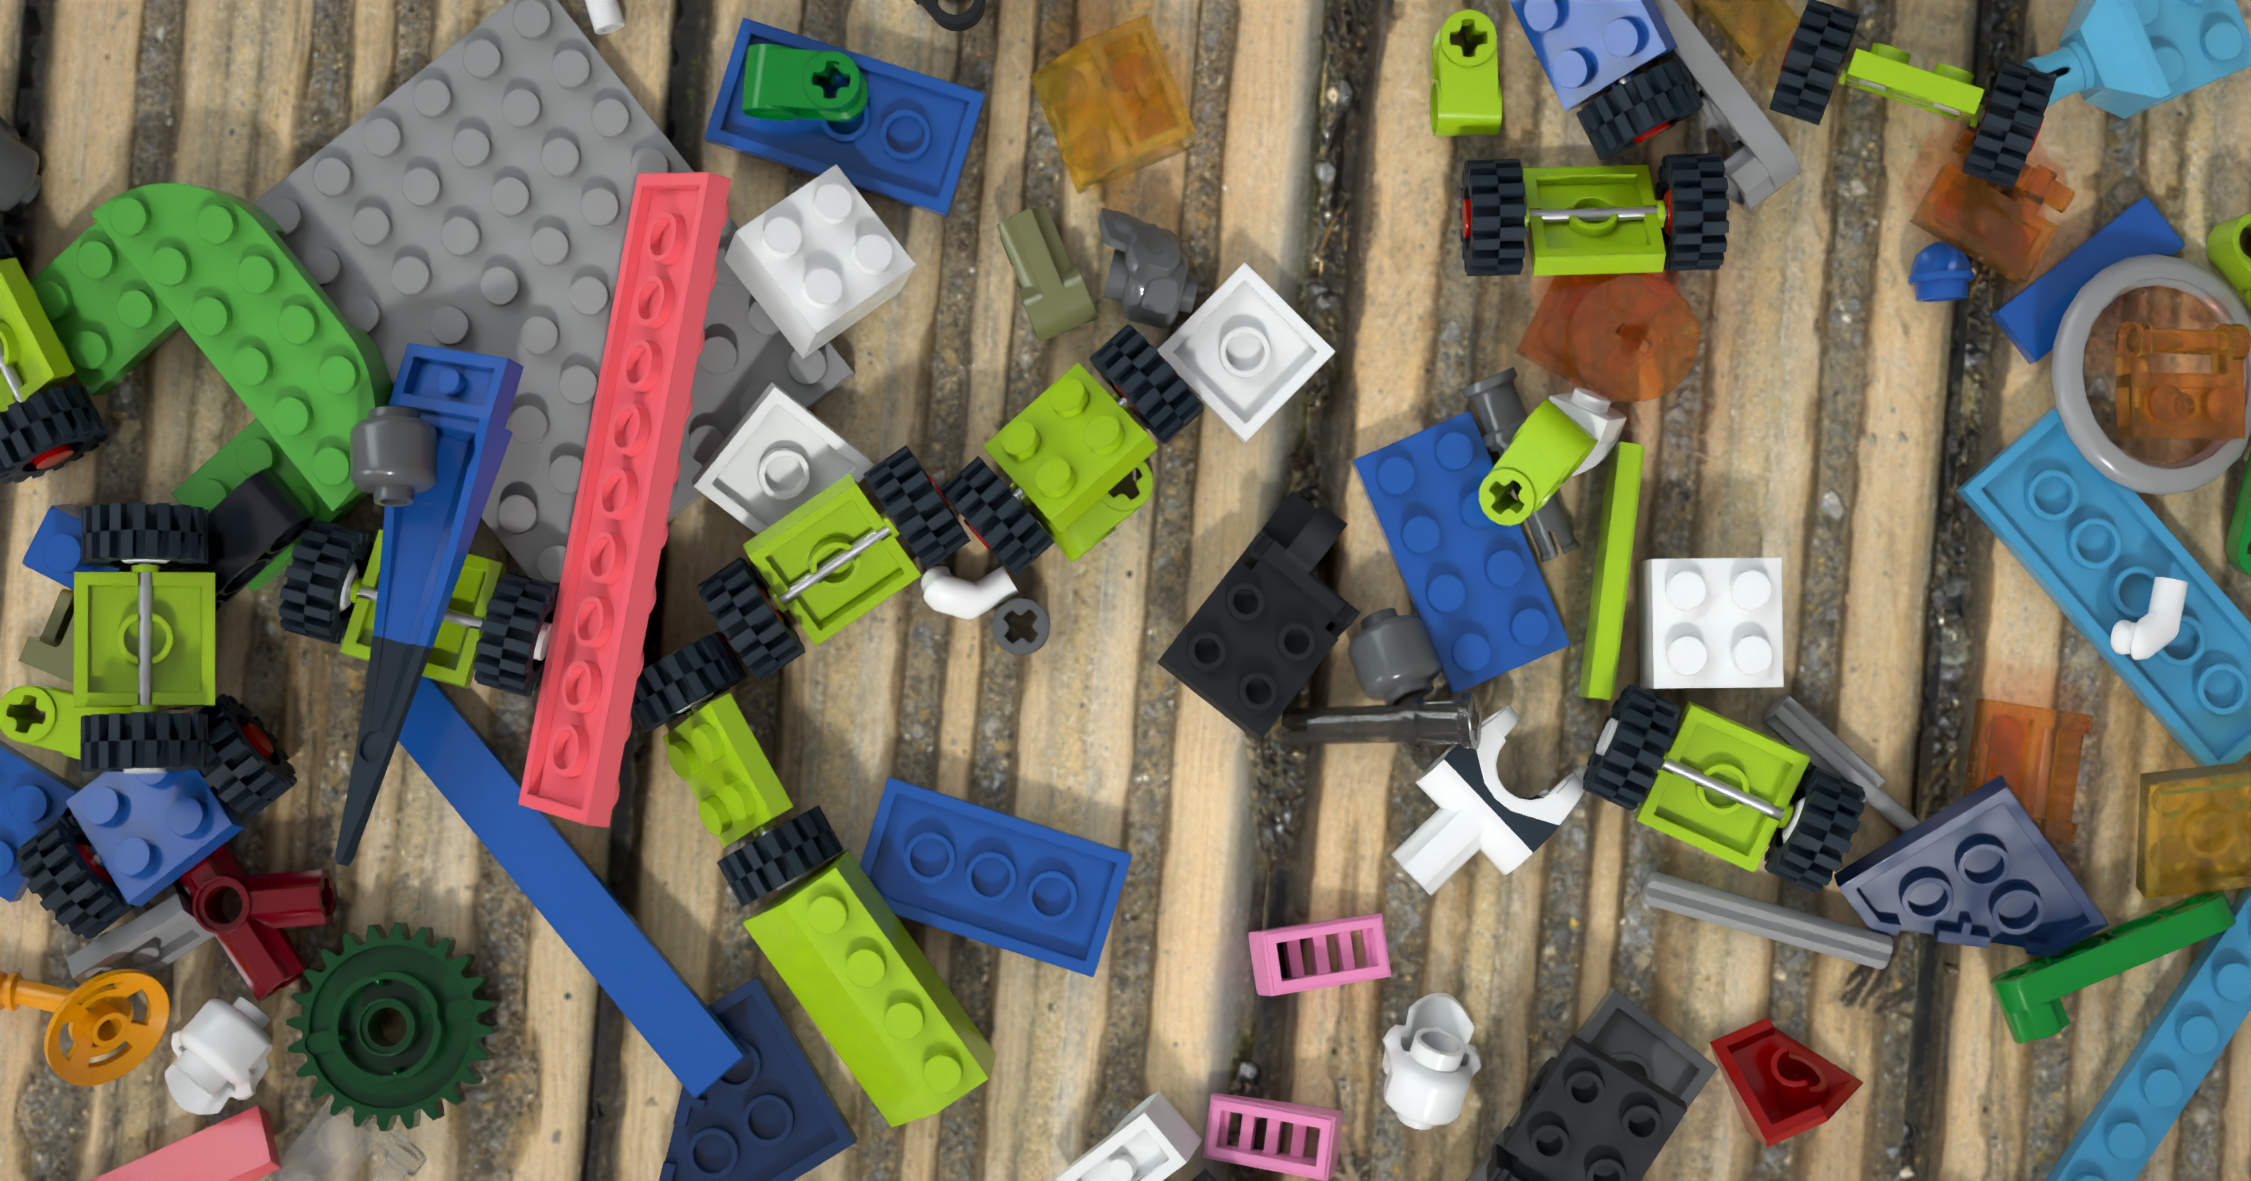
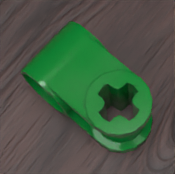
[741,44,869,122]

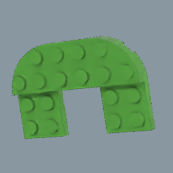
[29,183,393,591]

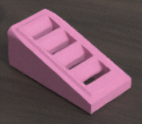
[1248,913,1392,996]
[1203,1093,1344,1181]

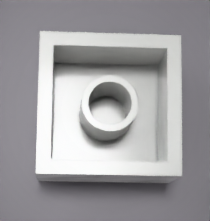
[724,164,916,359]
[1638,557,1784,689]

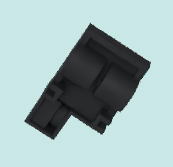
[1157,490,1360,742]
[1486,1034,1687,1181]

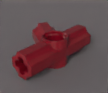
[178,842,336,1001]

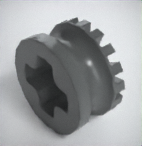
[992,598,1050,656]

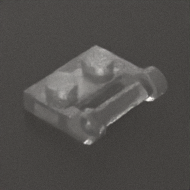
[265,1095,427,1181]

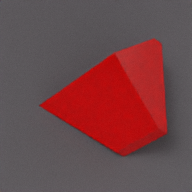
[1710,1017,1864,1147]

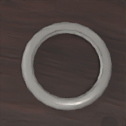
[2051,254,2251,496]

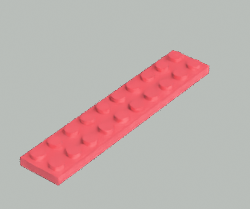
[518,172,731,828]

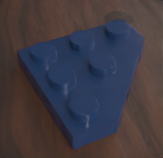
[1834,775,2109,957]
[659,975,858,1181]

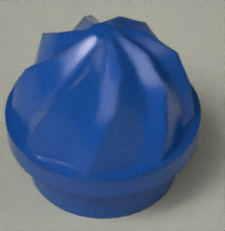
[1908,242,1974,302]

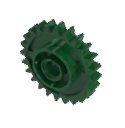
[286,922,500,1131]

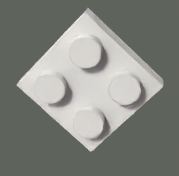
[1157,262,1335,444]
[691,382,874,535]

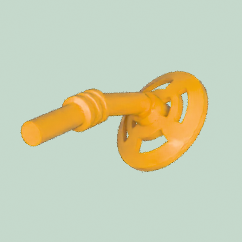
[0,969,170,1086]

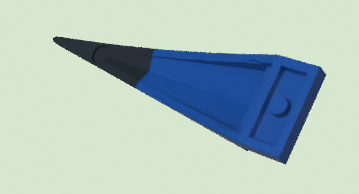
[335,343,524,867]

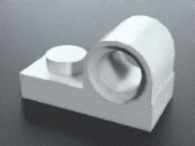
[1056,1090,1202,1181]

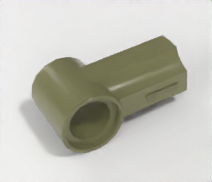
[997,205,1098,342]

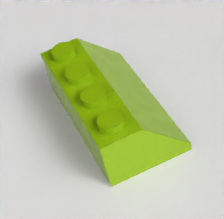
[742,849,996,1127]

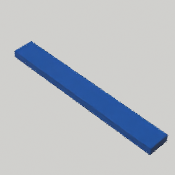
[398,676,748,1099]

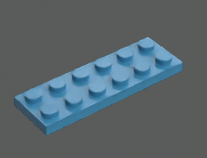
[1956,407,2251,779]

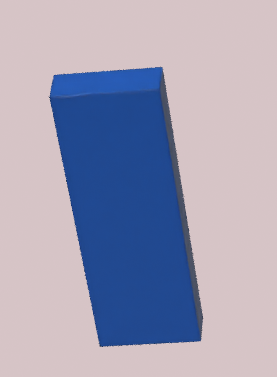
[1991,196,2185,364]

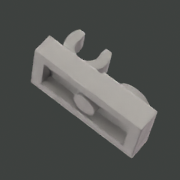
[66,882,215,987]

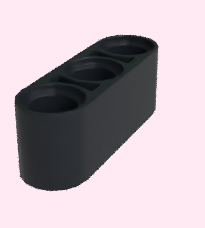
[159,467,315,614]

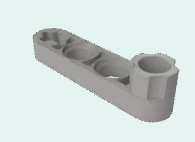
[1654,0,1801,212]

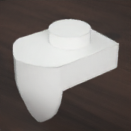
[1549,387,1627,477]

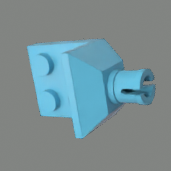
[2022,0,2251,119]

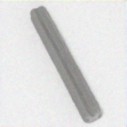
[1642,871,1893,969]

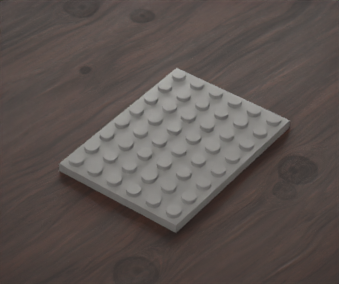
[252,0,855,586]

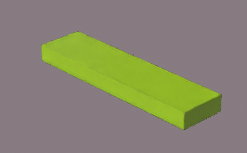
[1578,442,1645,700]

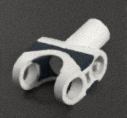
[1391,705,1584,896]

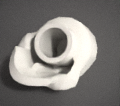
[1382,993,1482,1130]
[165,997,273,1115]

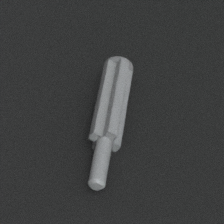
[1762,693,1920,833]

